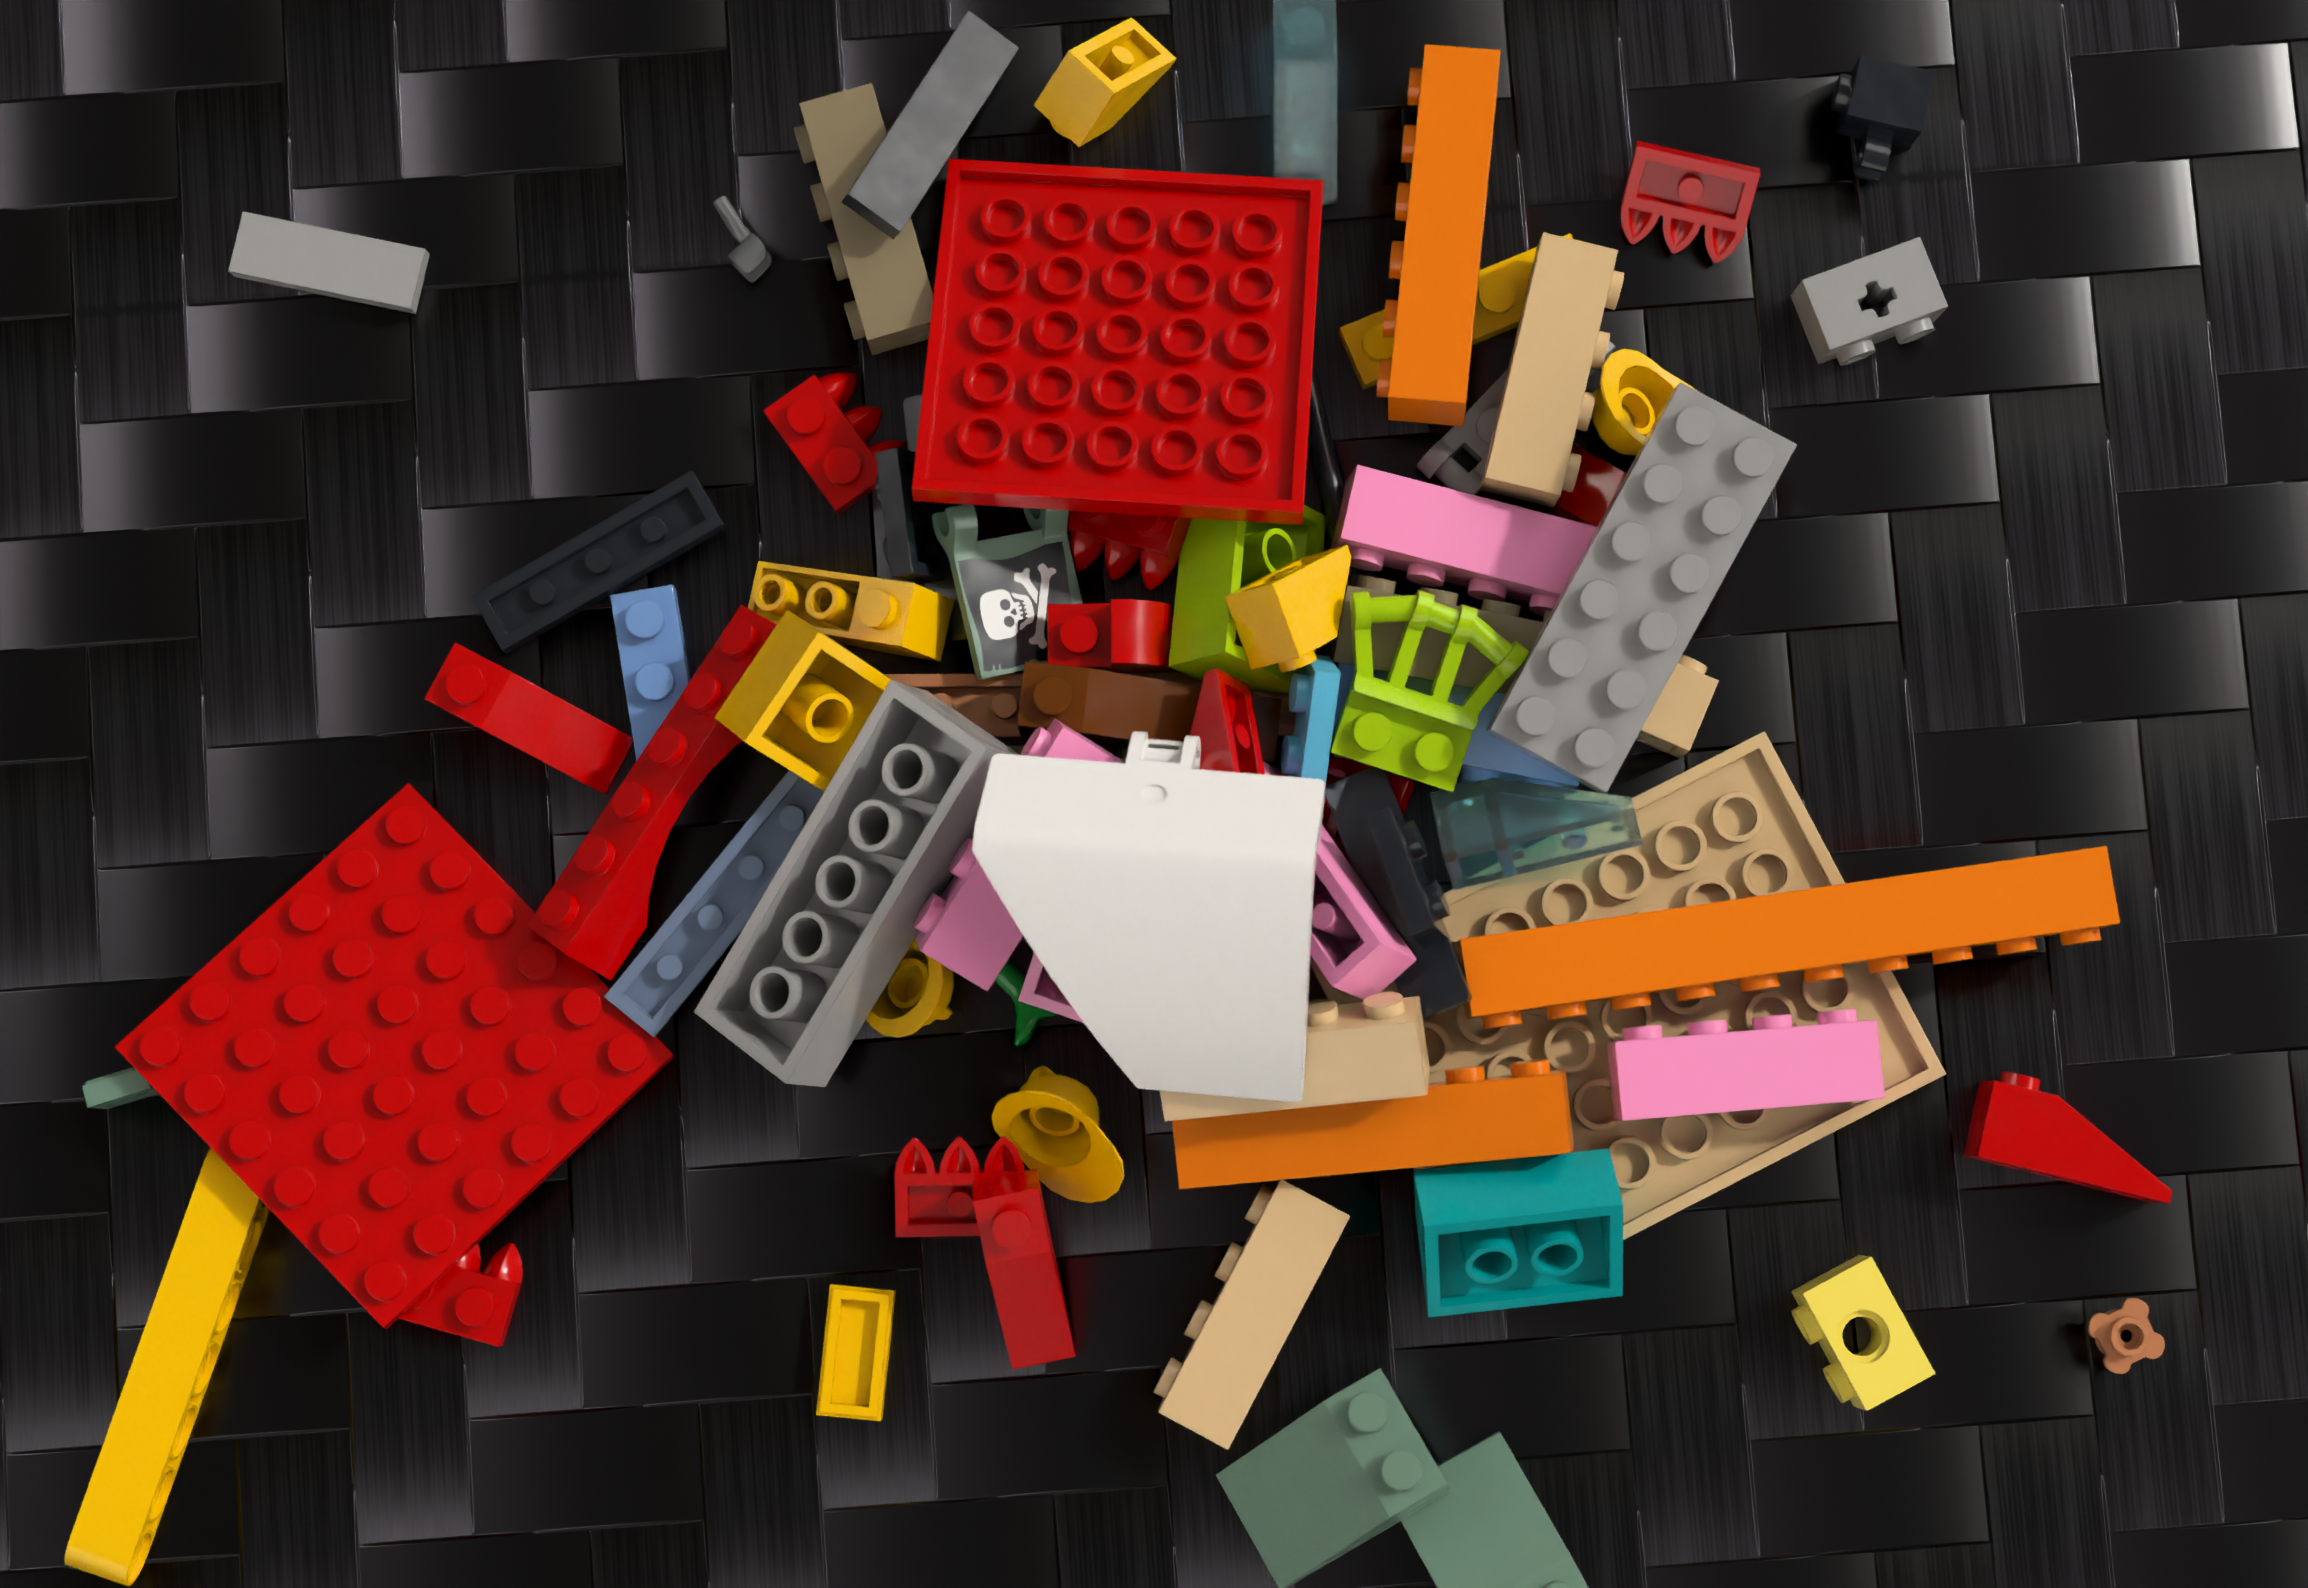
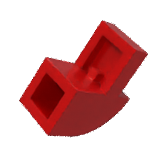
[1047,599,1177,673]

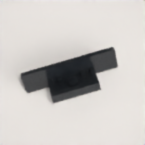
[875,394,981,645]
[1325,766,1472,1021]

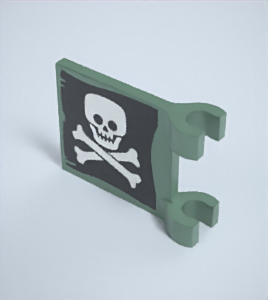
[932,504,1083,681]

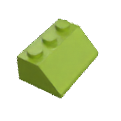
[1169,505,1326,693]

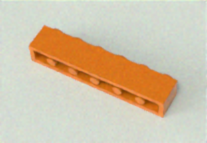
[1376,44,1500,427]
[1172,1059,1574,1189]

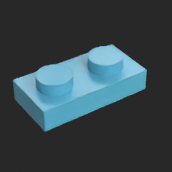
[1280,655,1341,785]

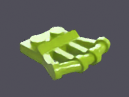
[1330,590,1529,792]

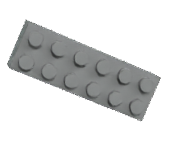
[1486,382,1797,793]
[694,680,1019,1087]

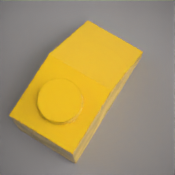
[1034,17,1176,147]
[1224,545,1352,673]

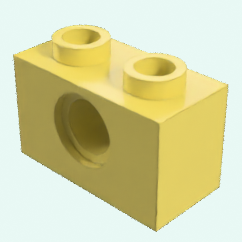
[1791,1255,1936,1411]

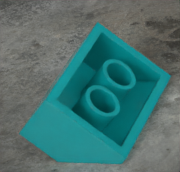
[1413,1148,1623,1318]

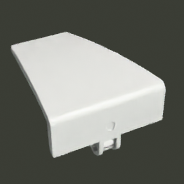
[972,731,1325,1103]

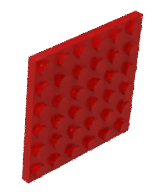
[912,159,1324,525]
[115,783,674,1330]

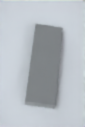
[228,212,430,314]

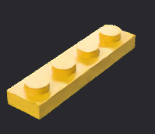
[1339,233,1573,390]

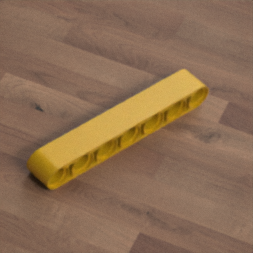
[64,1148,270,1586]

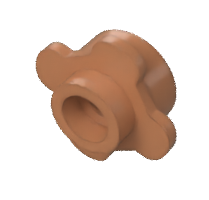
[2087,1298,2165,1374]

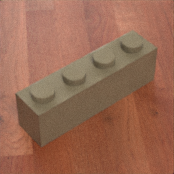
[793,83,933,355]
[1326,575,1551,694]

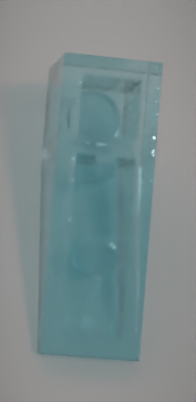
[1271,0,1337,204]
[1430,778,1643,890]

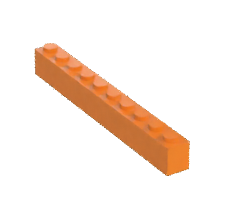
[1455,846,2120,1029]

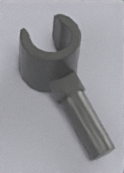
[713,196,772,283]

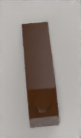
[1017,661,1282,764]

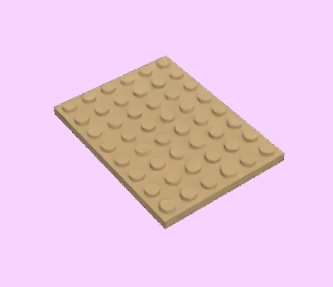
[1310,731,1946,1240]

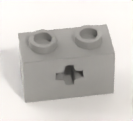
[1791,237,1948,366]

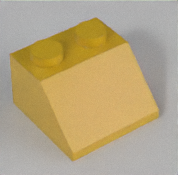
[714,610,891,792]

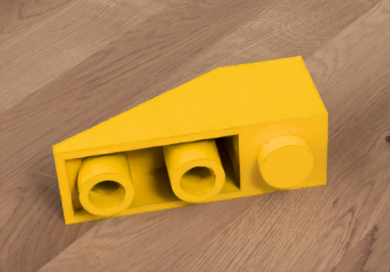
[748,561,954,662]

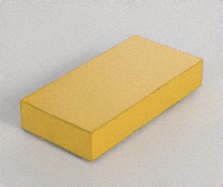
[816,1284,896,1421]

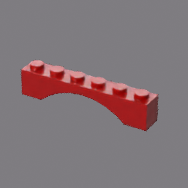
[526,605,776,980]

